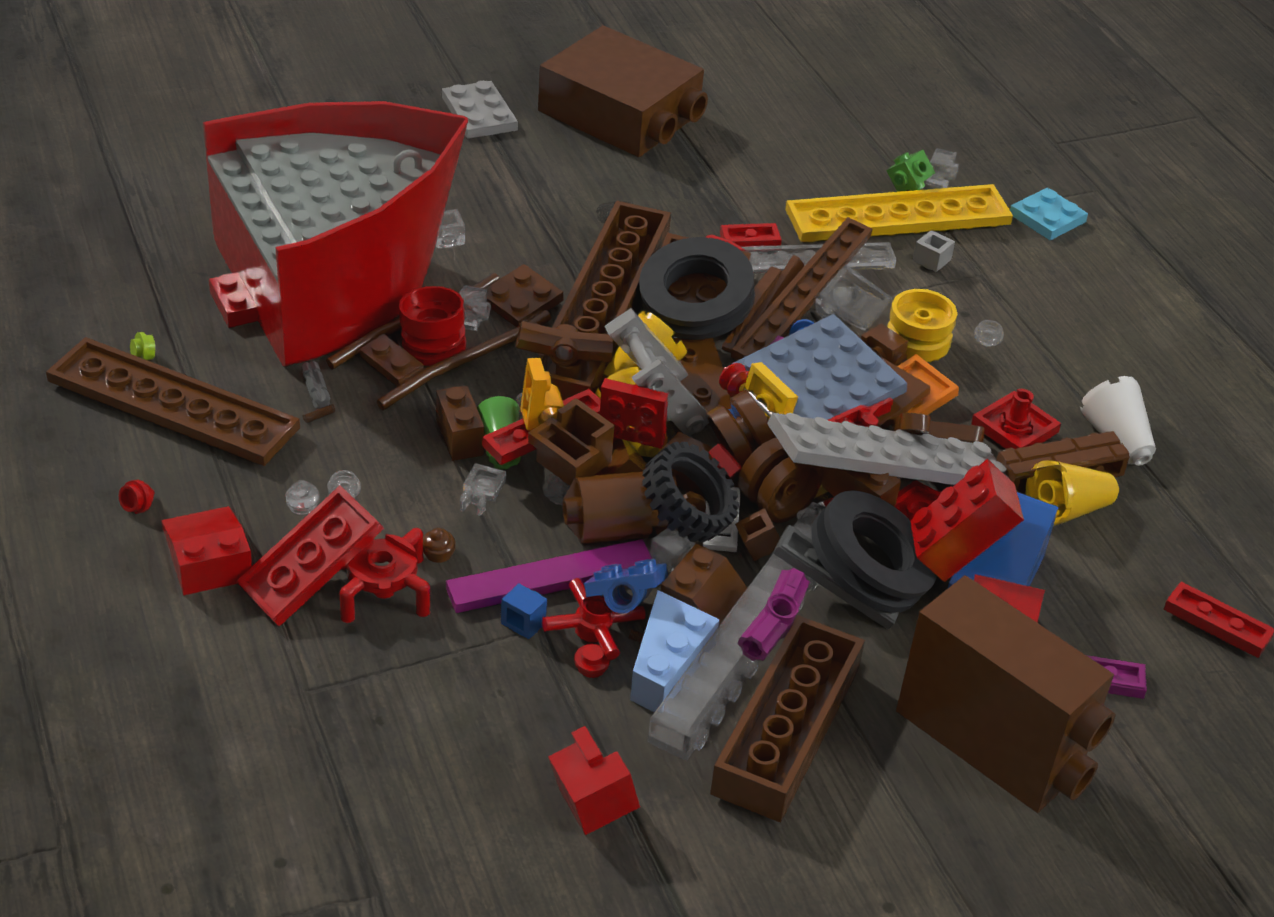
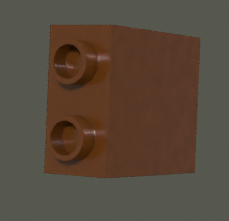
[538,25,708,157]
[896,575,1116,814]

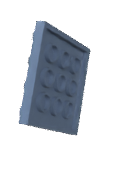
[732,314,907,420]

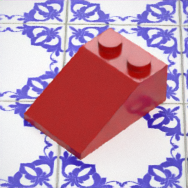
[161,506,252,596]

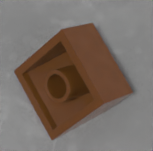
[661,544,753,642]

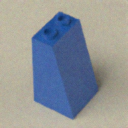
[948,492,1059,588]

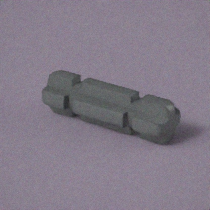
[302,361,331,409]

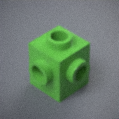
[886,149,935,192]

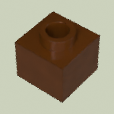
[735,508,780,561]

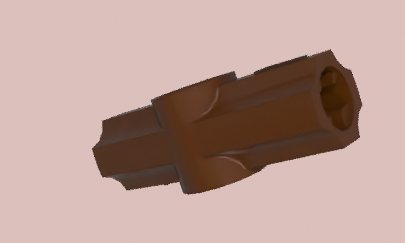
[516,321,613,366]

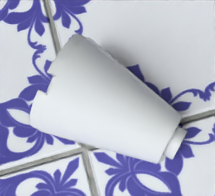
[1080,376,1156,466]

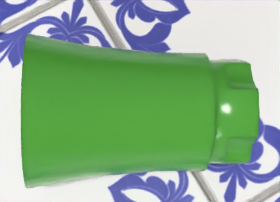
[477,396,521,470]

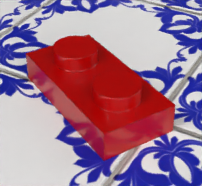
[720,223,782,250]

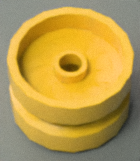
[887,289,958,362]

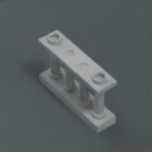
[604,308,709,436]

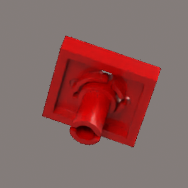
[600,378,669,449]
[971,389,1061,449]

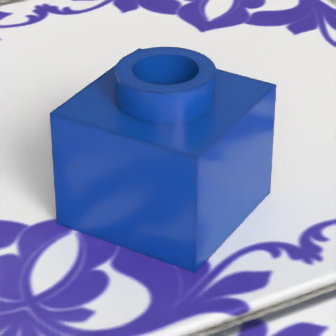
[501,583,547,639]

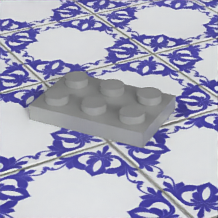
[442,81,518,139]

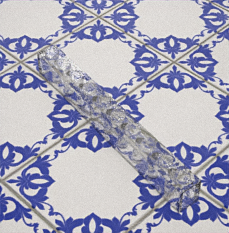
[648,502,826,761]

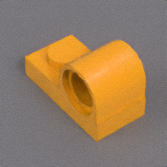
[520,358,564,430]

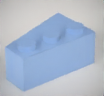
[630,590,719,716]

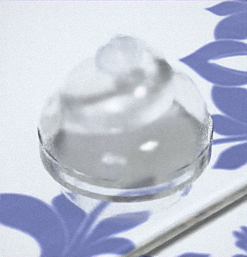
[285,480,320,515]

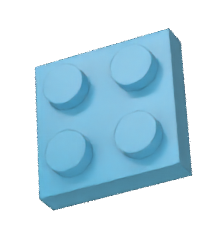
[1010,188,1088,240]

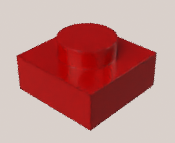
[708,444,742,478]

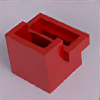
[548,726,640,835]

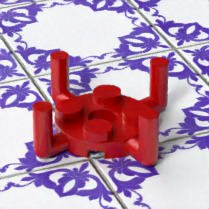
[340,528,430,623]

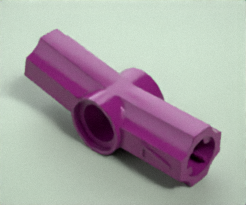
[738,568,810,661]

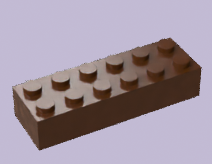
[710,615,865,823]

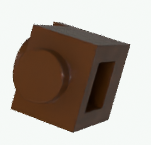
[861,323,909,366]

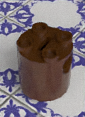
[563,472,659,544]

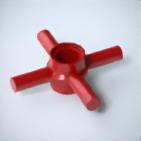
[542,578,645,660]

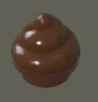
[423,527,456,563]

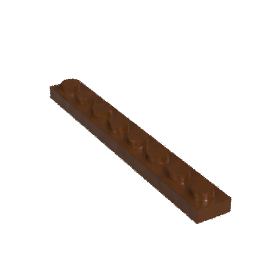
[731,217,872,361]

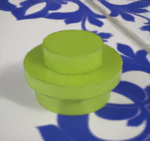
[130,332,155,360]

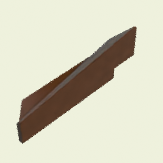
[722,255,805,353]

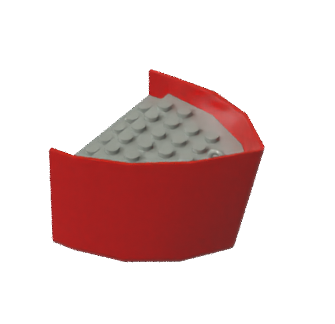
[203,101,468,367]

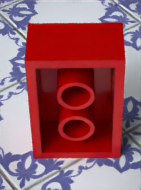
[910,459,1024,582]

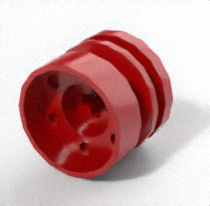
[399,286,466,366]

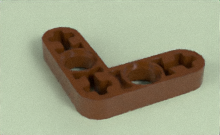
[892,413,985,443]

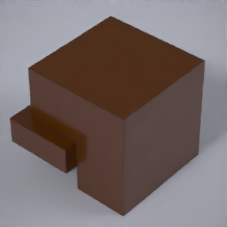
[528,398,615,486]

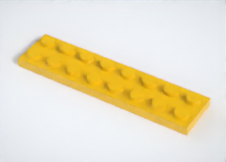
[785,184,1013,242]

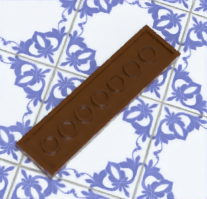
[46,337,300,466]

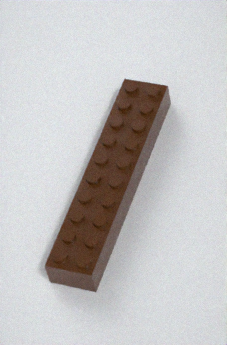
[537,201,671,400]

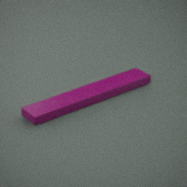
[446,539,652,613]

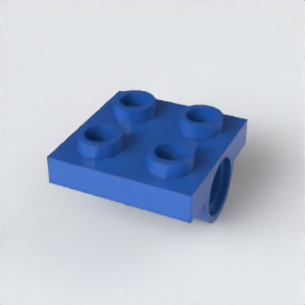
[584,559,668,614]

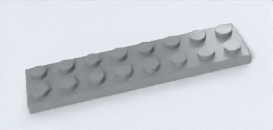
[767,413,1007,485]

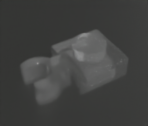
[460,463,506,516]

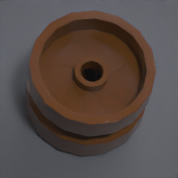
[706,390,777,467]
[737,438,823,523]

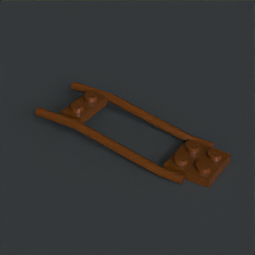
[326,264,564,411]

